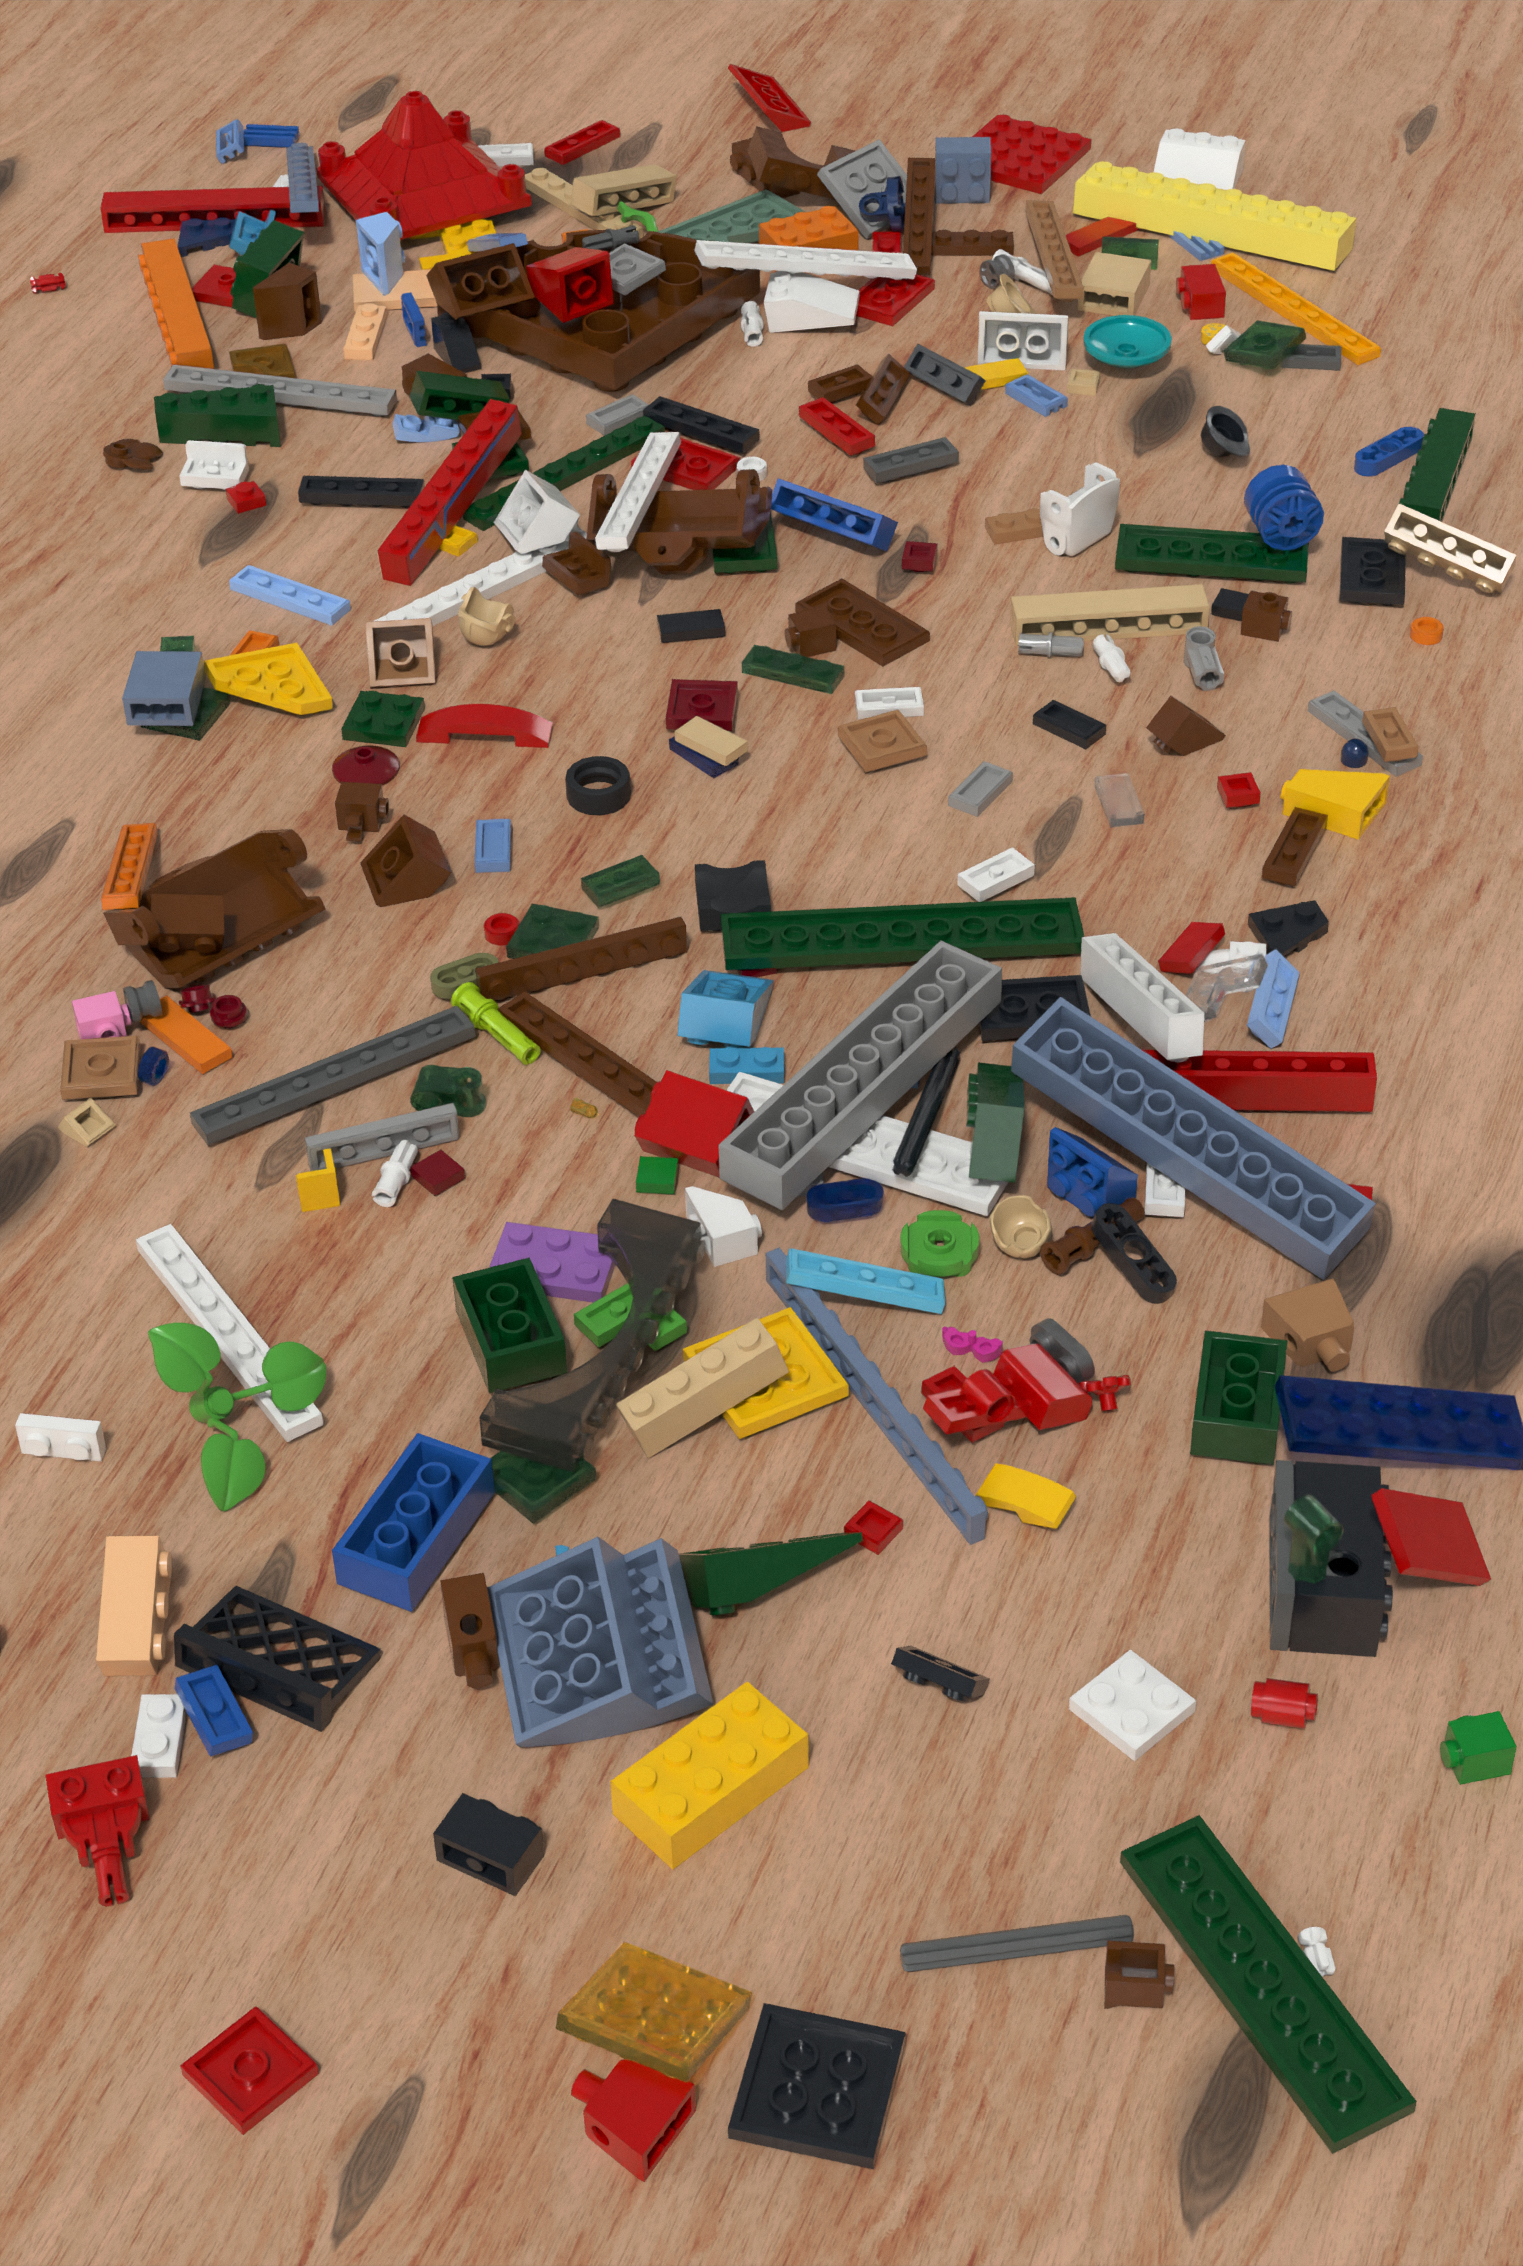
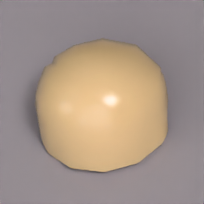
[990,1195,1053,1258]

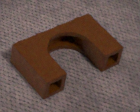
[747,126,855,200]

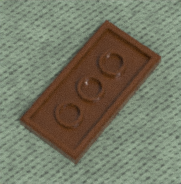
[795,578,930,667]

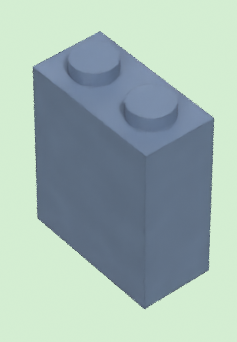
[122,651,206,726]

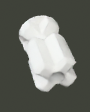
[1298,1927,1335,1977]

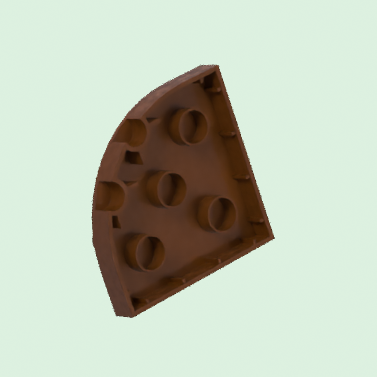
[437,229,760,392]

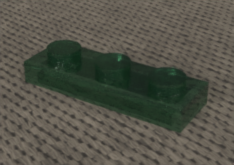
[741,645,845,694]

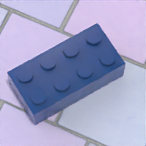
[332,1433,495,1612]

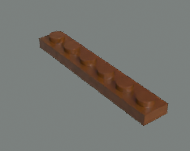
[903,158,935,275]
[475,917,687,1002]
[498,992,657,1117]

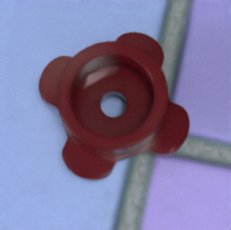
[179,985,216,1012]

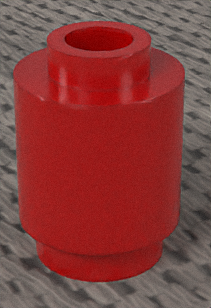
[1251,1678,1318,1729]

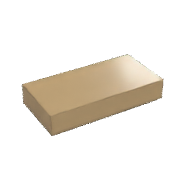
[675,716,748,766]

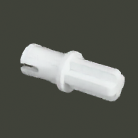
[1093,634,1131,682]
[372,1140,418,1207]

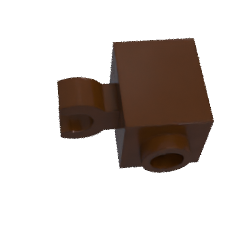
[335,782,389,841]

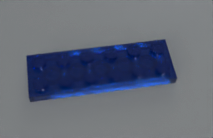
[1275,1375,1523,1470]

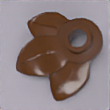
[103,438,163,470]

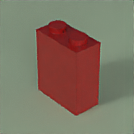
[634,1070,755,1178]

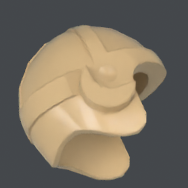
[458,587,515,646]

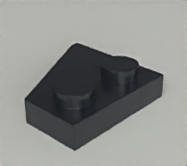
[1248,900,1329,957]

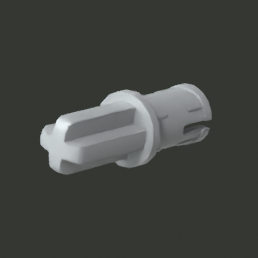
[1018,632,1084,658]

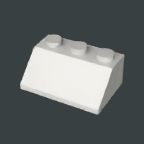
[1154,129,1246,190]
[978,311,1068,370]
[494,470,580,554]

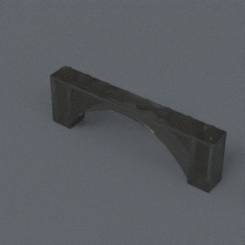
[479,1199,706,1473]

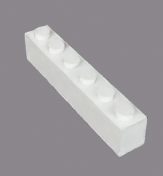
[1080,933,1205,1062]

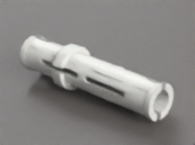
[992,249,1053,295]

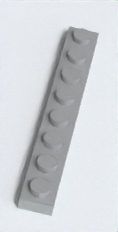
[163,364,397,416]

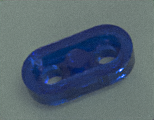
[806,1178,884,1222]

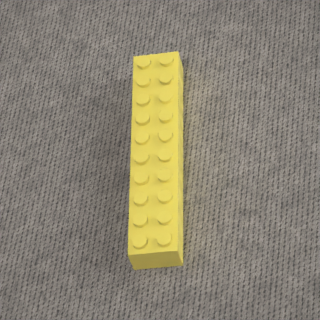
[1073,161,1357,271]

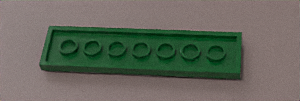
[1120,1815,1417,2154]

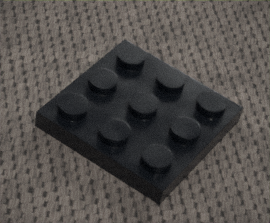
[728,2003,906,2169]

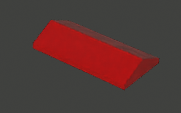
[728,64,811,132]

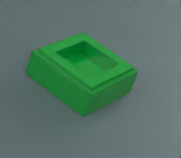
[636,1156,679,1194]

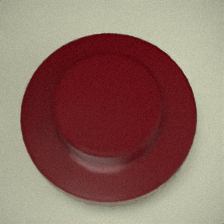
[210,995,247,1028]

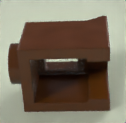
[1104,1940,1174,2009]

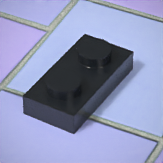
[891,1646,990,1702]

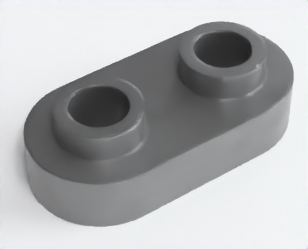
[1029,1318,1095,1383]

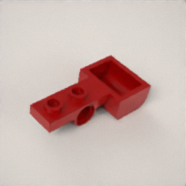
[923,1344,1092,1435]

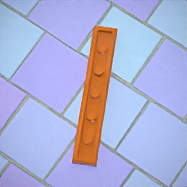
[101,823,158,910]

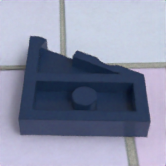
[177,218,236,257]

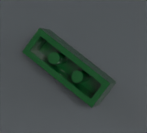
[410,371,510,420]

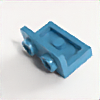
[229,210,276,255]

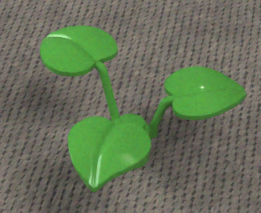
[148,1323,326,1511]

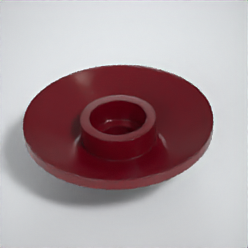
[332,745,400,786]

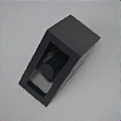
[431,312,481,373]

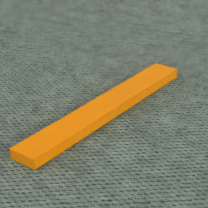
[1211,252,1381,365]

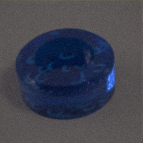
[138,1046,169,1086]

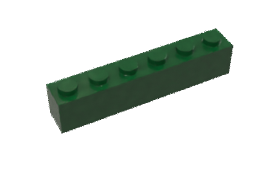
[1399,408,1476,522]

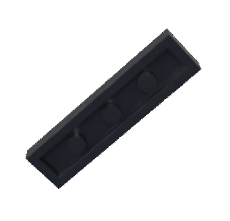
[643,396,760,453]
[298,475,425,508]

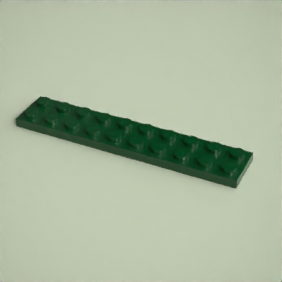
[720,897,1085,970]

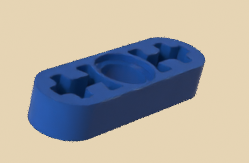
[1354,427,1424,477]

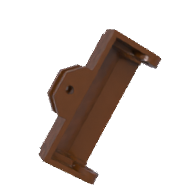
[586,469,773,574]
[103,829,326,988]

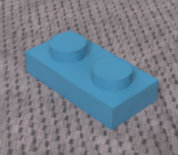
[709,1047,784,1084]

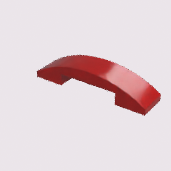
[416,704,553,748]

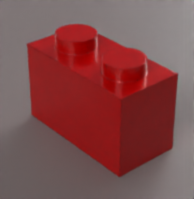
[1176,264,1226,320]

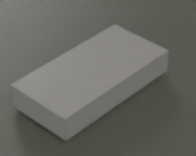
[586,394,649,436]
[948,761,1013,817]

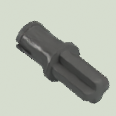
[582,225,639,251]

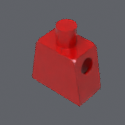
[571,2059,696,2182]

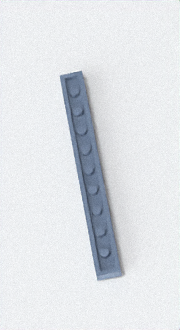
[765,1248,988,1545]

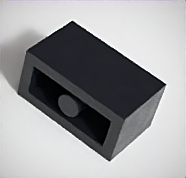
[433,1793,544,1897]

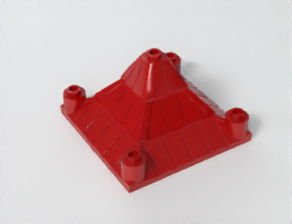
[316,91,532,240]

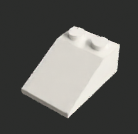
[764,271,860,333]

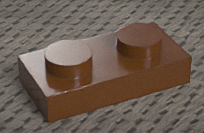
[808,364,872,403]

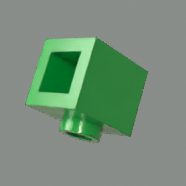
[1440,1711,1517,1785]

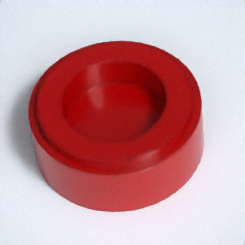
[484,913,520,946]

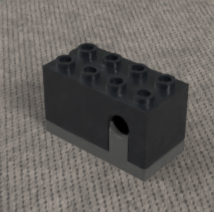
[1269,1460,1393,1657]

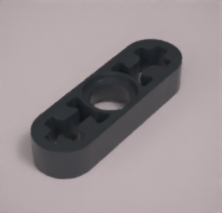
[1091,1203,1177,1304]

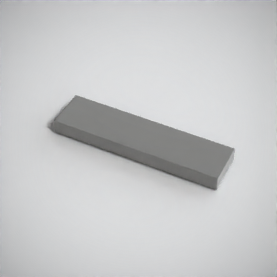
[1308,691,1423,777]
[305,1103,459,1171]

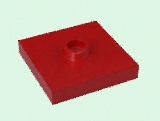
[191,265,236,307]

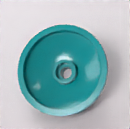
[1083,315,1172,369]

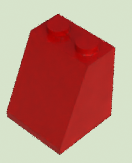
[526,247,614,323]

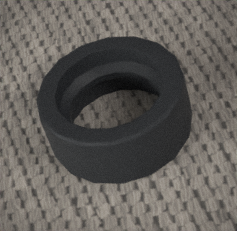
[565,756,631,815]

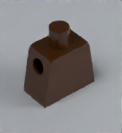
[440,1573,499,1688]

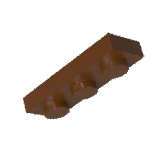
[931,230,1014,256]
[856,354,910,425]
[1261,807,1328,886]

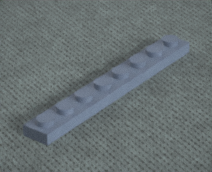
[286,143,319,213]

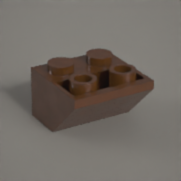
[253,263,322,340]

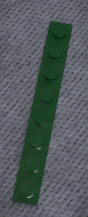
[463,415,665,531]

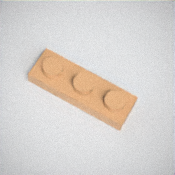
[343,303,387,360]

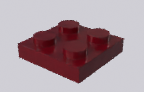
[665,679,738,731]

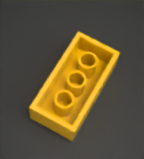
[610,1681,809,1870]

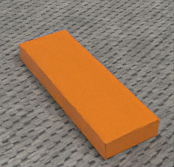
[139,995,233,1074]

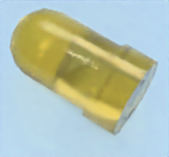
[570,1097,598,1119]

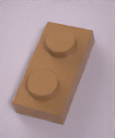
[985,508,1044,545]
[1362,707,1419,762]

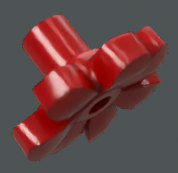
[1078,1375,1131,1411]

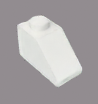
[685,1186,762,1267]

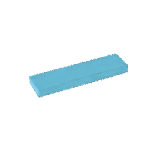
[786,1248,945,1314]

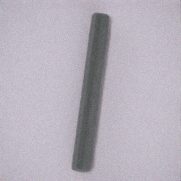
[900,1915,1134,1972]

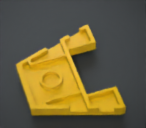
[410,219,496,270]

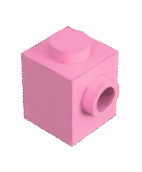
[72,991,131,1039]

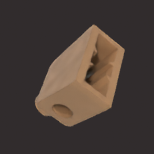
[1261,1278,1354,1372]

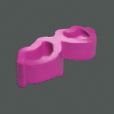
[942,1326,1003,1363]

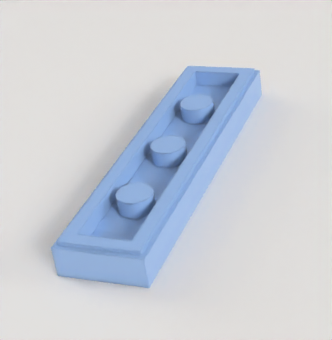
[229,565,351,626]

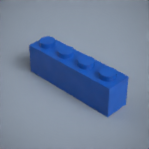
[771,478,898,552]

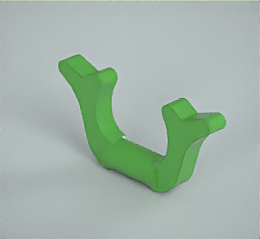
[617,201,658,232]

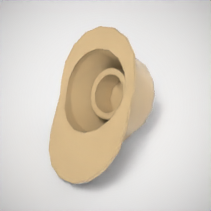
[987,274,1037,314]

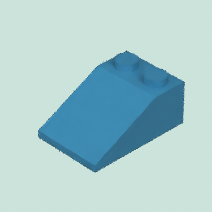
[677,970,774,1048]

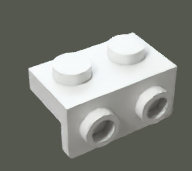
[179,440,249,490]

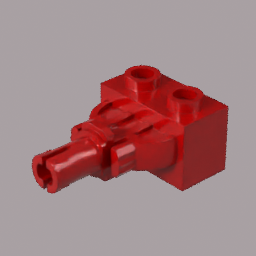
[45,1755,150,1906]

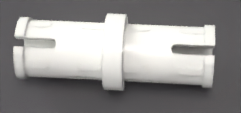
[741,301,763,347]

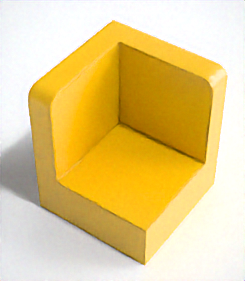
[295,1148,340,1212]

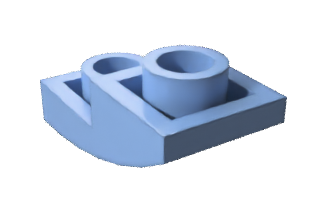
[392,414,460,442]

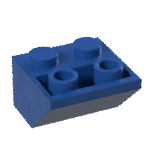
[1047,1127,1138,1218]

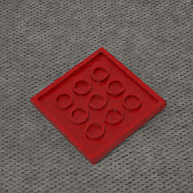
[972,115,1092,194]

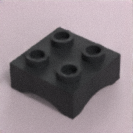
[695,860,771,931]

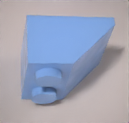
[356,212,405,296]

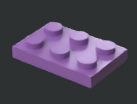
[489,1222,621,1303]

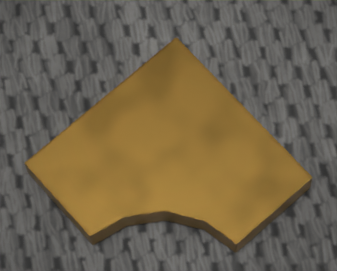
[229,343,295,378]

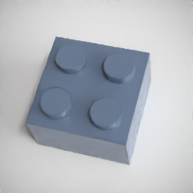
[935,137,991,203]

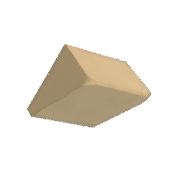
[58,1098,116,1147]

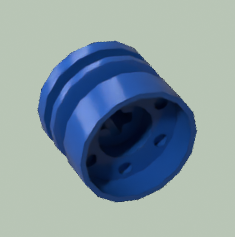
[1244,464,1324,551]

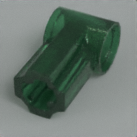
[1284,1495,1344,1584]

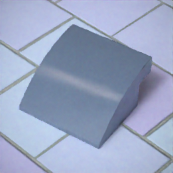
[487,1537,713,1747]

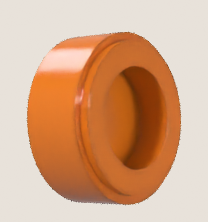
[1410,617,1444,645]

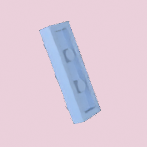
[1247,949,1300,1049]

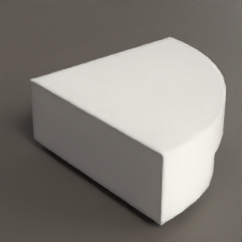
[1206,325,1246,354]

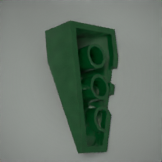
[679,1532,863,1615]

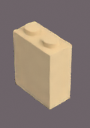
[1077,252,1151,316]

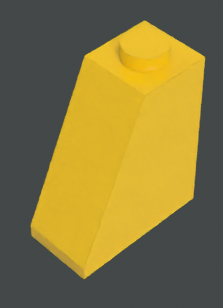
[1280,769,1390,840]

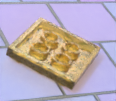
[556,1941,752,2083]

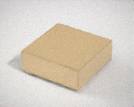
[1067,369,1100,396]

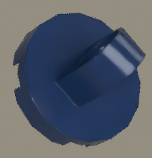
[859,176,905,233]

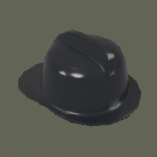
[1201,406,1250,458]

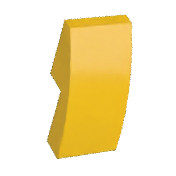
[976,1463,1076,1529]

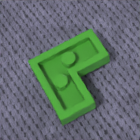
[574,1277,687,1351]

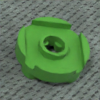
[900,1210,979,1277]

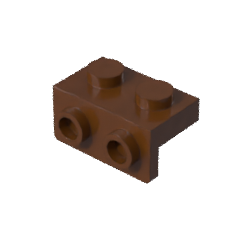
[542,531,612,595]

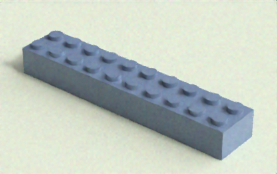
[1011,997,1376,1280]

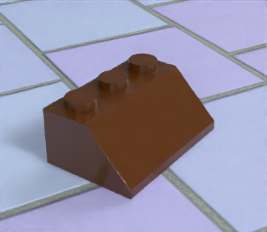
[426,243,535,320]

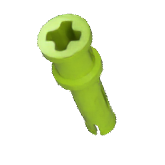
[451,982,541,1065]

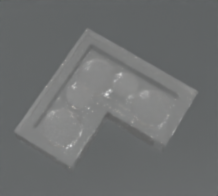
[1186,954,1268,1022]

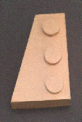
[96,1536,172,1676]

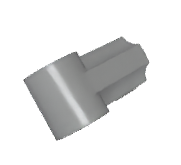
[1184,626,1224,691]

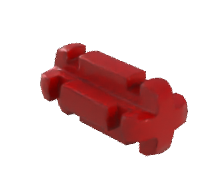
[30,273,66,294]

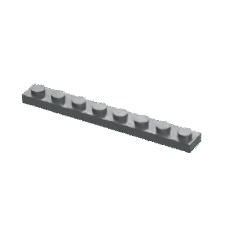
[190,1006,475,1145]

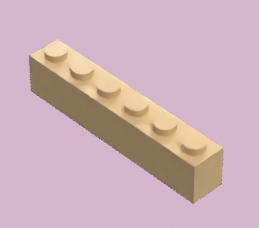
[1010,584,1210,646]

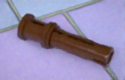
[1040,1197,1145,1275]

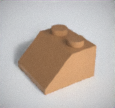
[365,618,436,688]

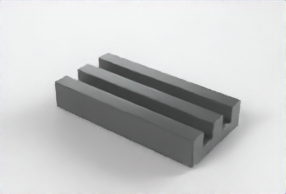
[1281,343,1341,371]

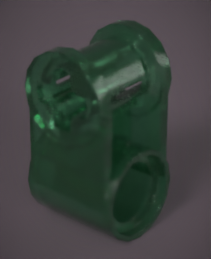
[410,1065,486,1117]

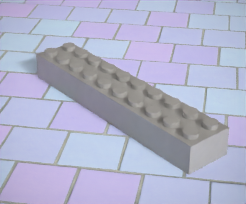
[719,941,1002,1210]

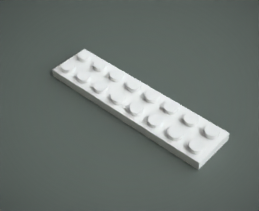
[727,1072,1008,1217]

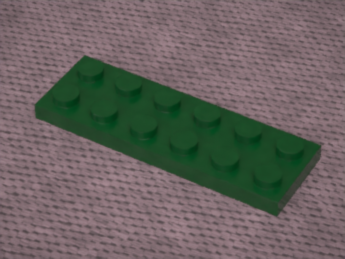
[1115,524,1309,583]

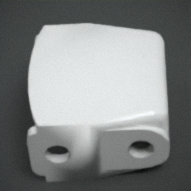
[1040,462,1120,556]

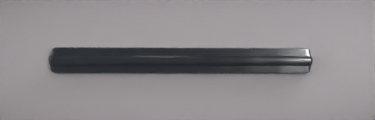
[892,1047,960,1177]

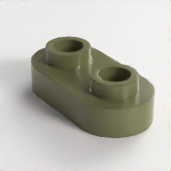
[430,953,499,1000]

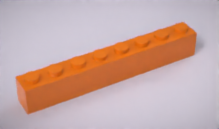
[138,238,214,369]

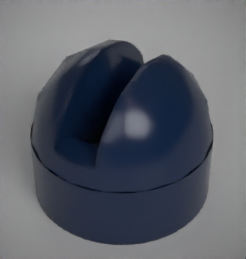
[1340,738,1369,768]

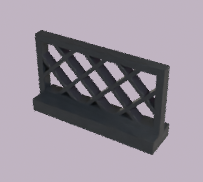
[174,1586,381,1732]

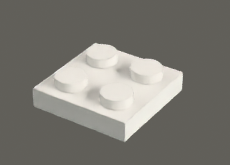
[1069,1649,1196,1761]

